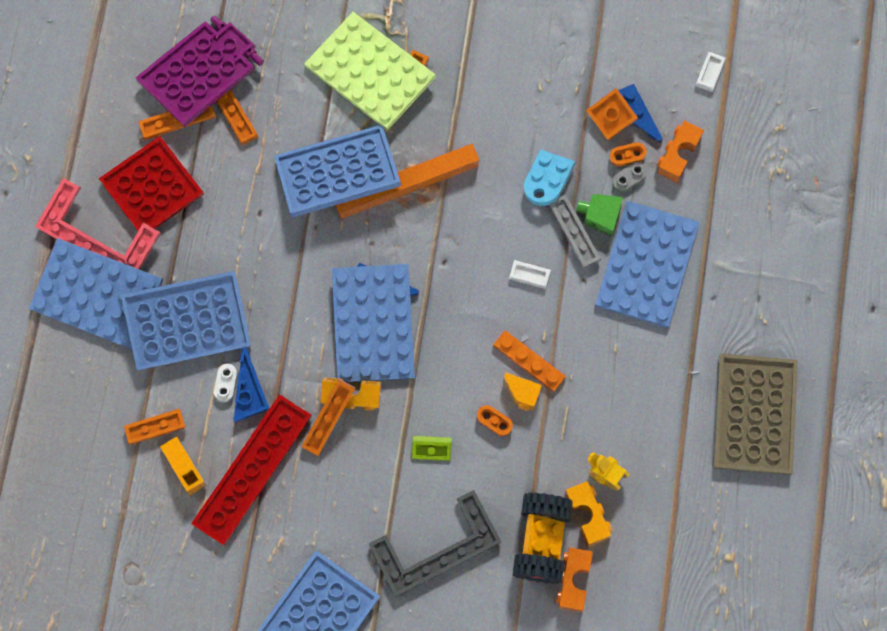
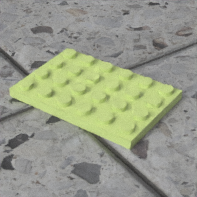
[304,12,436,131]

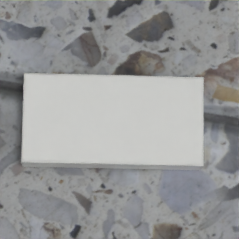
[695,52,726,92]
[509,260,551,289]

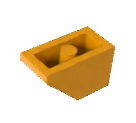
[504,372,542,411]

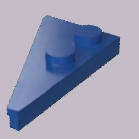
[602,84,663,143]
[233,347,270,423]

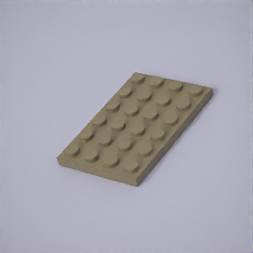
[713,353,798,475]

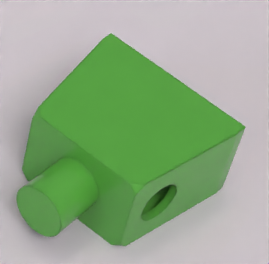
[576,194,623,236]

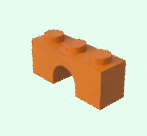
[656,120,704,183]
[556,547,593,613]

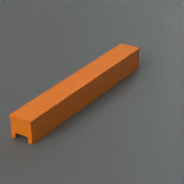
[335,143,480,219]

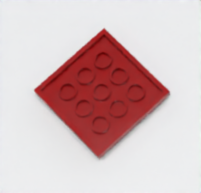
[98,136,204,231]

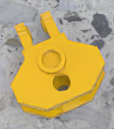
[588,452,630,491]

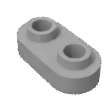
[612,162,647,192]

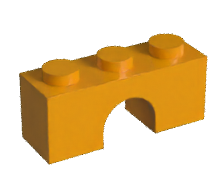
[320,377,382,411]
[565,481,612,547]

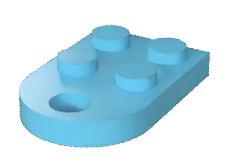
[524,149,575,206]

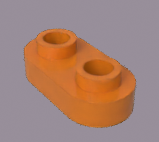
[609,142,647,167]
[477,405,513,437]

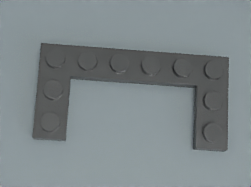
[369,490,501,597]

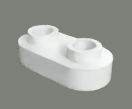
[214,364,238,403]

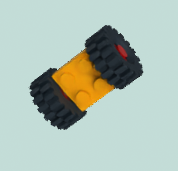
[512,493,573,584]

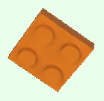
[586,88,639,141]

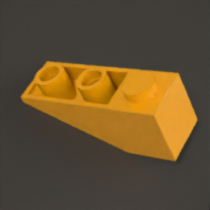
[160,436,207,496]

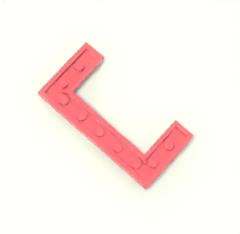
[35,178,161,270]

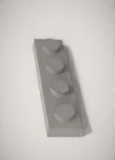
[549,194,601,269]

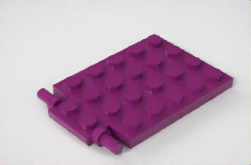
[135,15,264,127]

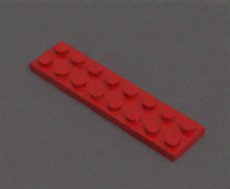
[191,394,312,546]

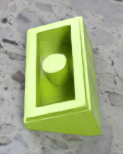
[412,436,452,461]

